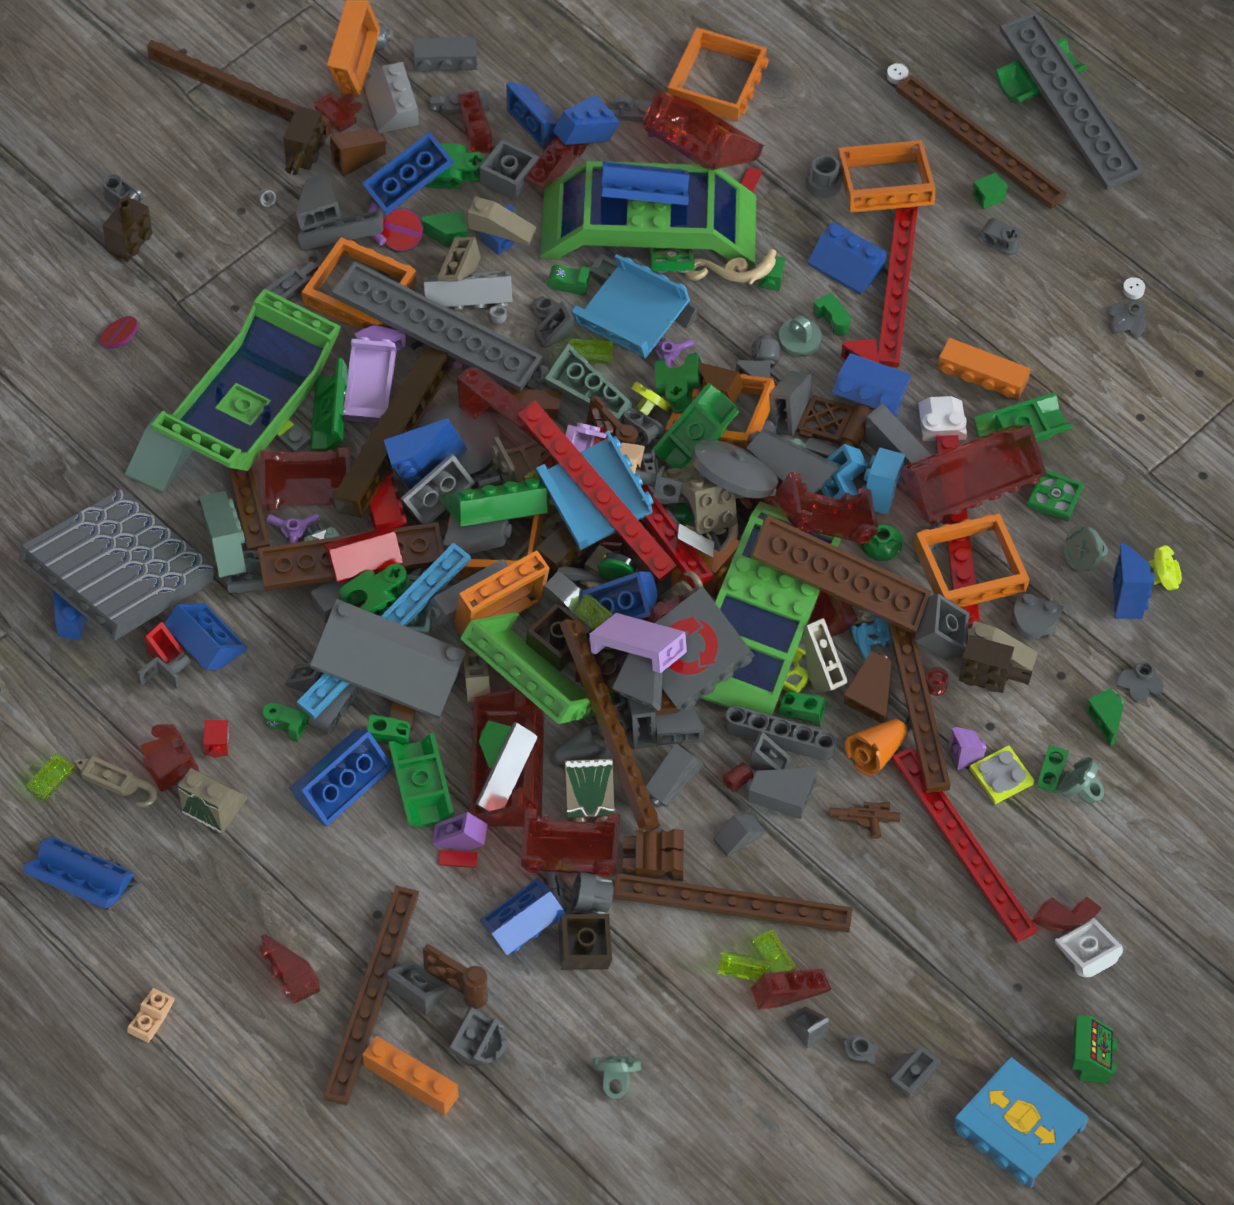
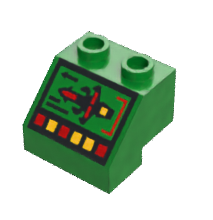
[1072,1015,1117,1084]

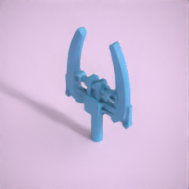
[851,616,892,661]

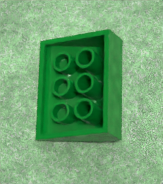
[439,478,547,527]

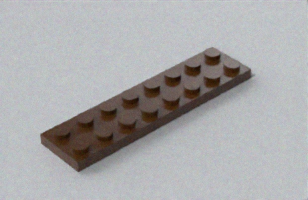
[750,515,931,634]
[258,522,444,591]

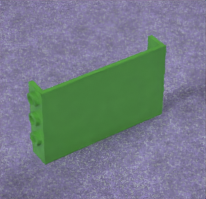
[460,612,614,724]

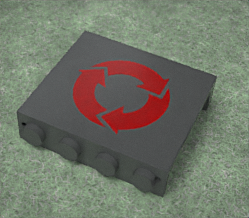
[655,586,755,712]

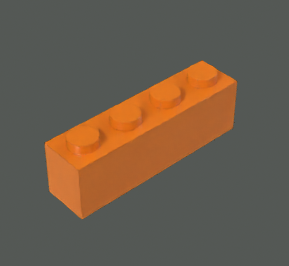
[937,338,1031,400]
[363,1036,459,1116]

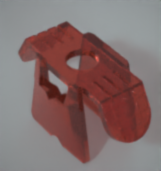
[141,724,199,792]

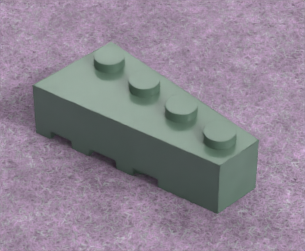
[545,343,633,424]
[199,491,246,578]

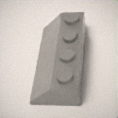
[423,270,513,310]

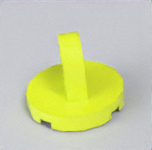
[631,382,671,416]
[1148,545,1182,591]

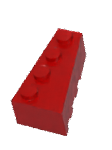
[368,469,407,530]

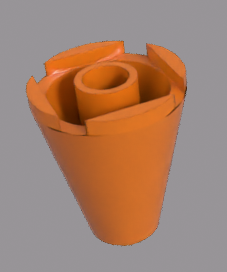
[845,719,908,776]

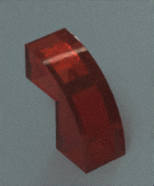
[1032,897,1102,931]

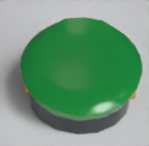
[597,553,638,581]

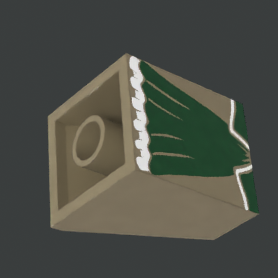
[564,759,615,823]
[178,768,248,834]

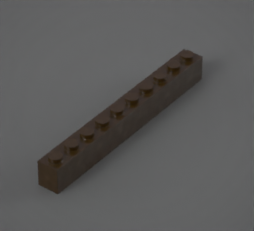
[332,348,452,518]

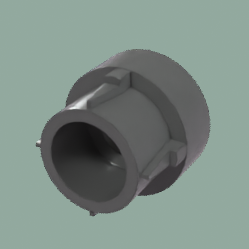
[806,153,843,198]
[571,871,614,914]

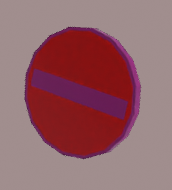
[381,209,423,252]
[99,316,139,349]

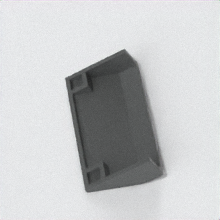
[309,599,465,719]

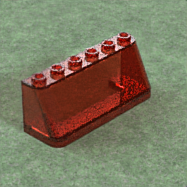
[643,89,764,170]
[457,368,566,469]
[900,424,1047,524]
[468,687,544,827]

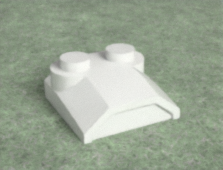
[918,396,967,441]
[1055,918,1123,977]

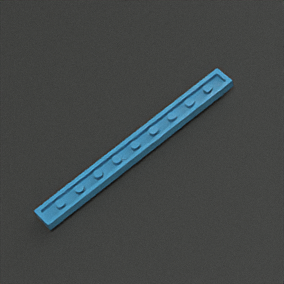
[297,542,471,720]

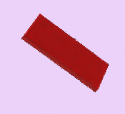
[741,167,763,193]
[439,850,478,868]

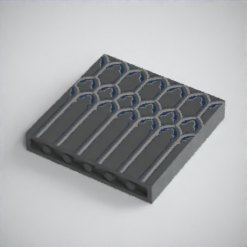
[19,489,215,641]

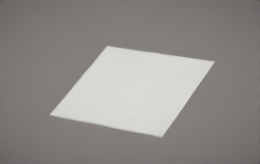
[678,524,714,557]

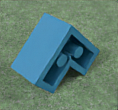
[821,444,868,511]
[860,448,905,515]

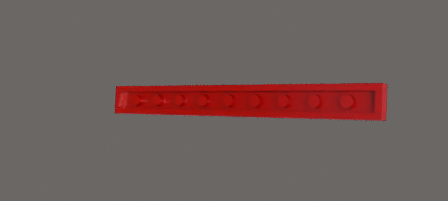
[878,206,918,368]
[518,400,677,582]
[593,427,714,587]
[935,435,980,629]
[892,746,1037,943]

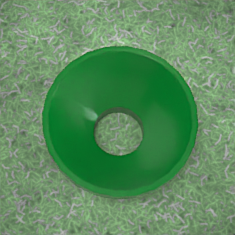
[861,523,903,561]

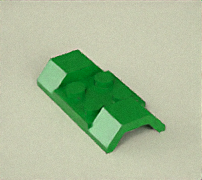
[996,37,1088,103]
[310,358,348,452]
[652,382,740,469]
[974,392,1073,454]
[388,733,454,828]

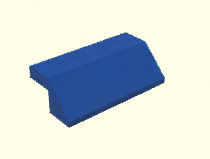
[601,161,689,205]
[23,837,134,909]

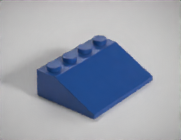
[384,418,468,490]

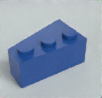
[553,95,620,145]
[53,590,87,640]

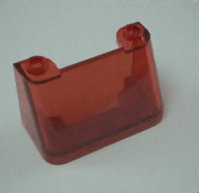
[260,448,352,510]
[775,472,879,543]
[521,808,620,877]

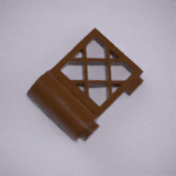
[797,395,873,449]
[586,396,638,444]
[423,944,488,1009]

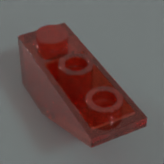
[457,91,493,154]
[524,136,575,189]
[259,934,320,1004]
[750,969,831,1009]

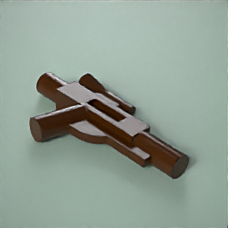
[829,802,900,839]

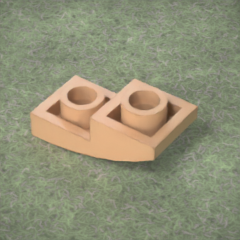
[127,988,174,1043]

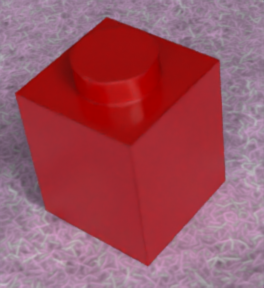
[203,720,230,758]

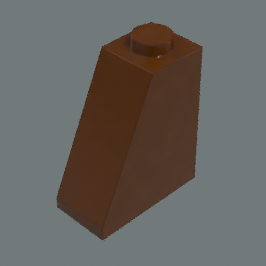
[330,127,387,177]
[844,651,892,723]

